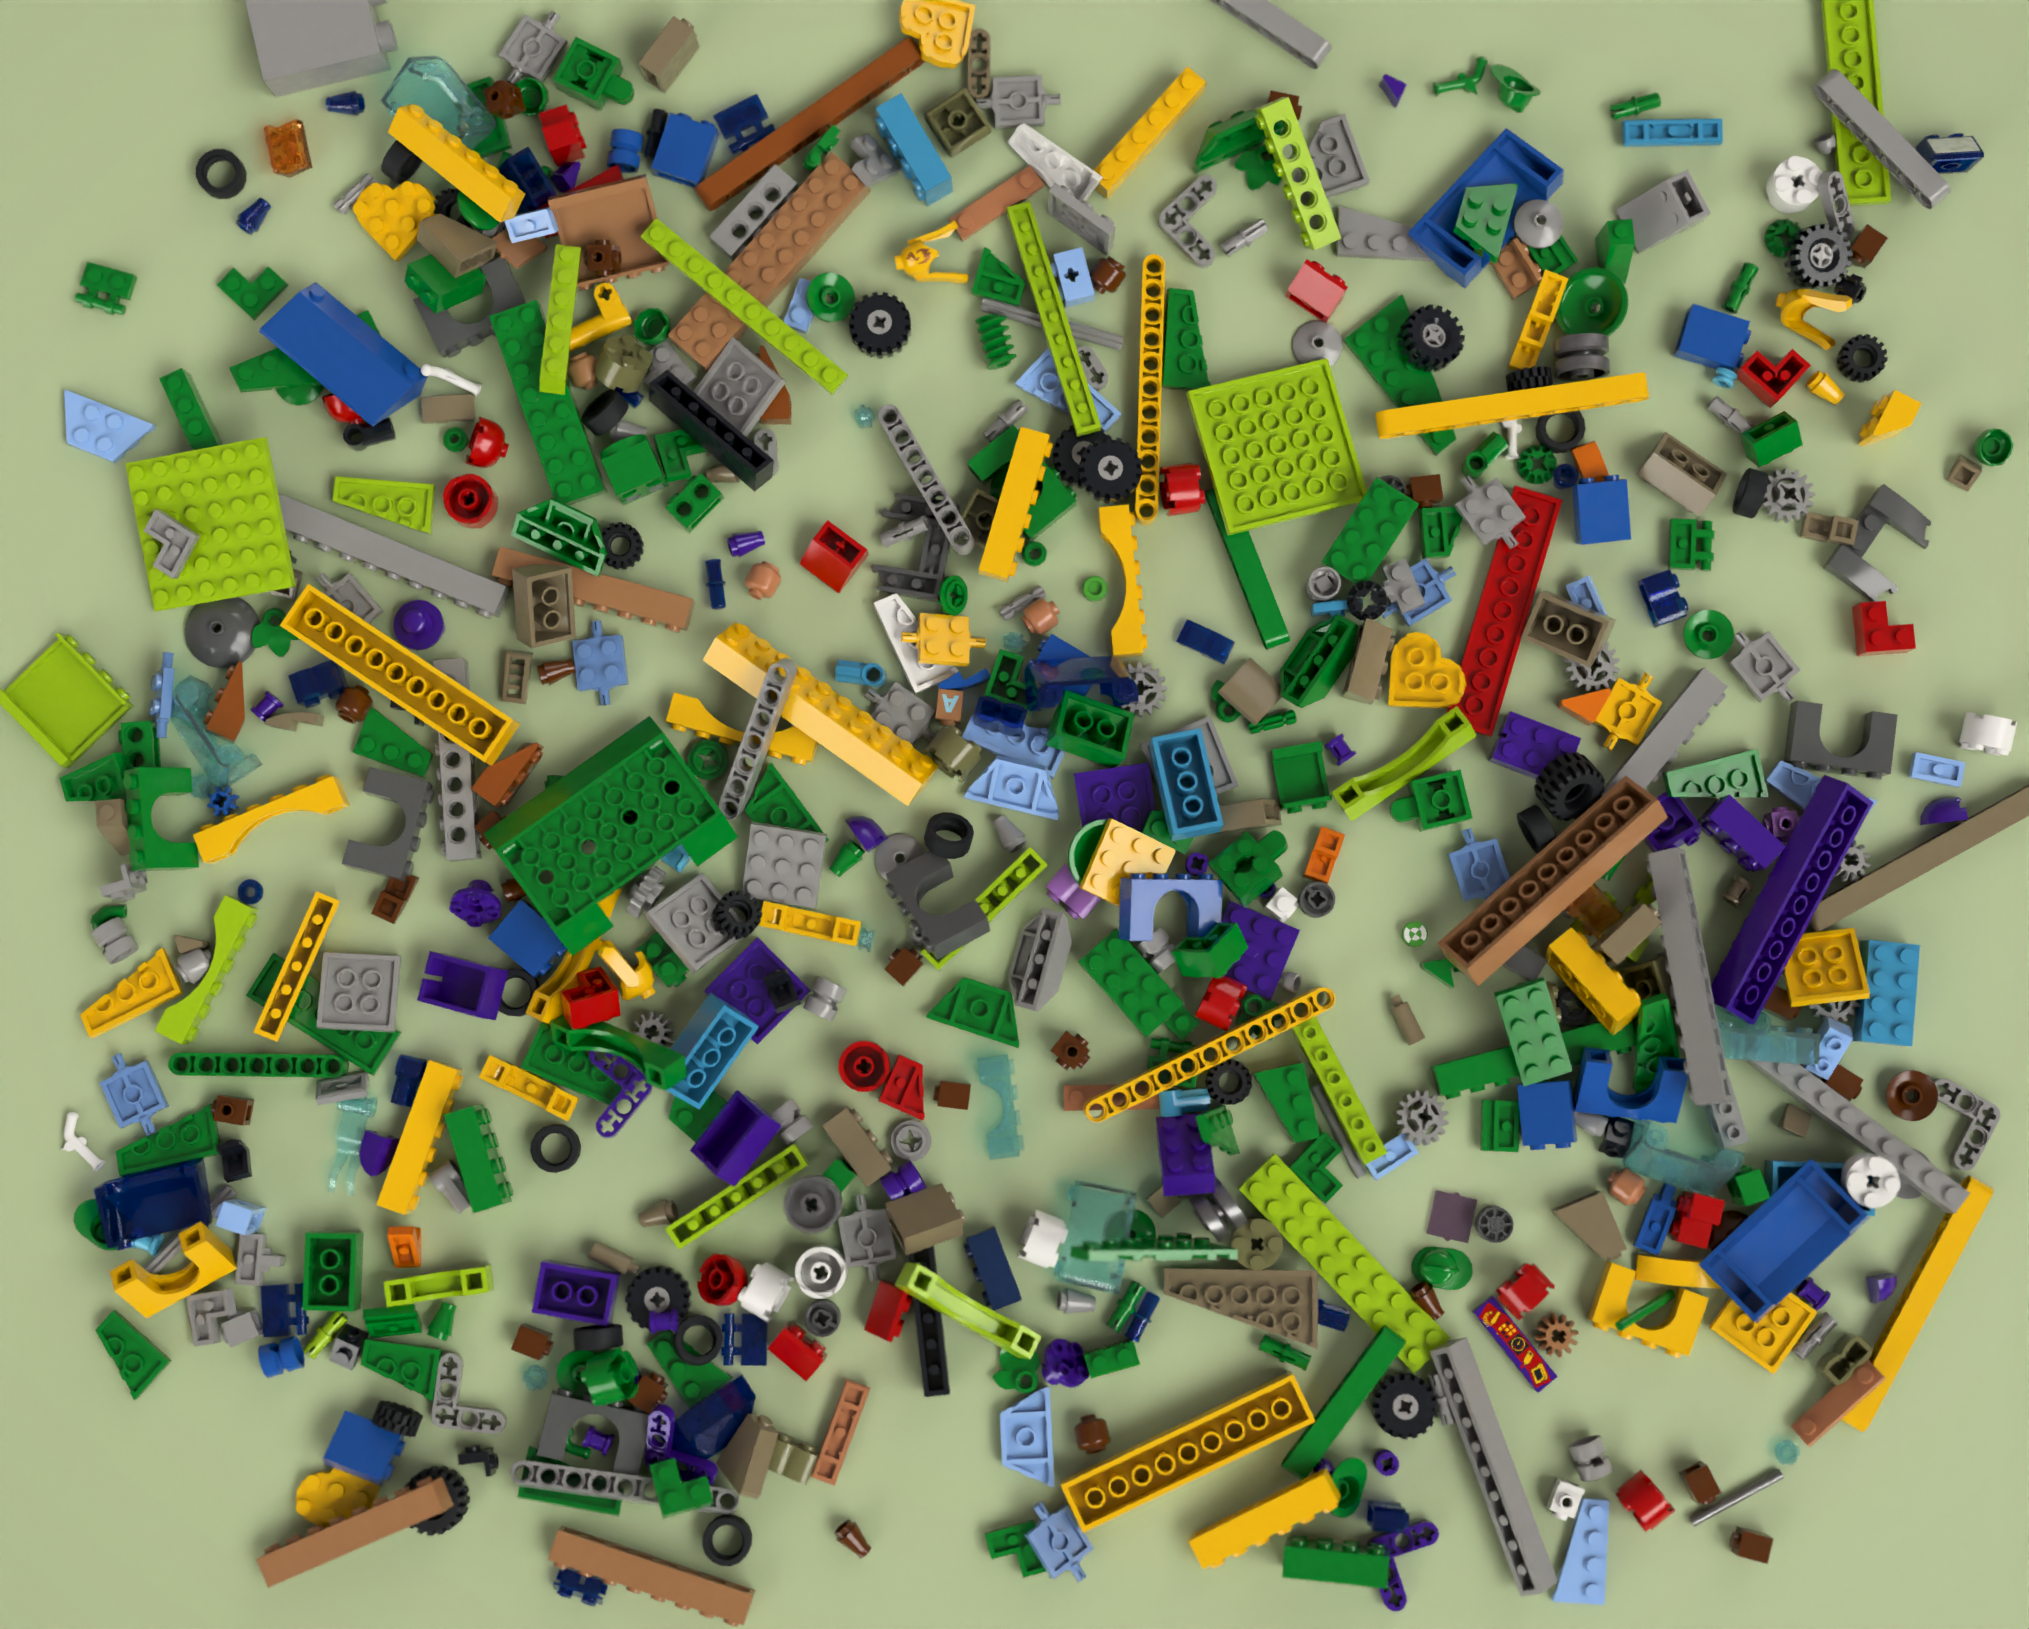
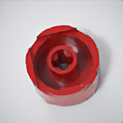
[1159,463,1205,517]
[443,474,498,529]
[1195,975,1248,1032]
[838,1041,891,1092]
[1496,1262,1555,1321]
[1616,1469,1676,1532]

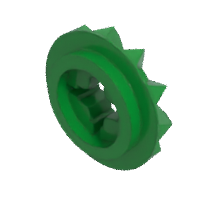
[1764,218,1801,258]
[1517,445,1557,485]
[937,575,968,615]
[688,740,728,780]

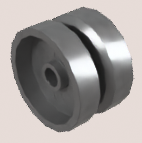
[1553,333,1610,381]
[784,1175,842,1233]
[1186,1176,1248,1242]

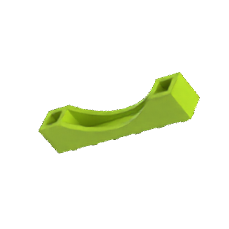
[539,244,581,395]
[1331,706,1476,822]
[155,895,259,1045]
[894,1262,1042,1360]

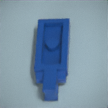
[1633,1183,1677,1255]

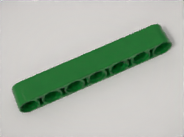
[1205,488,1290,650]
[168,1053,349,1078]
[1281,1325,1406,1480]

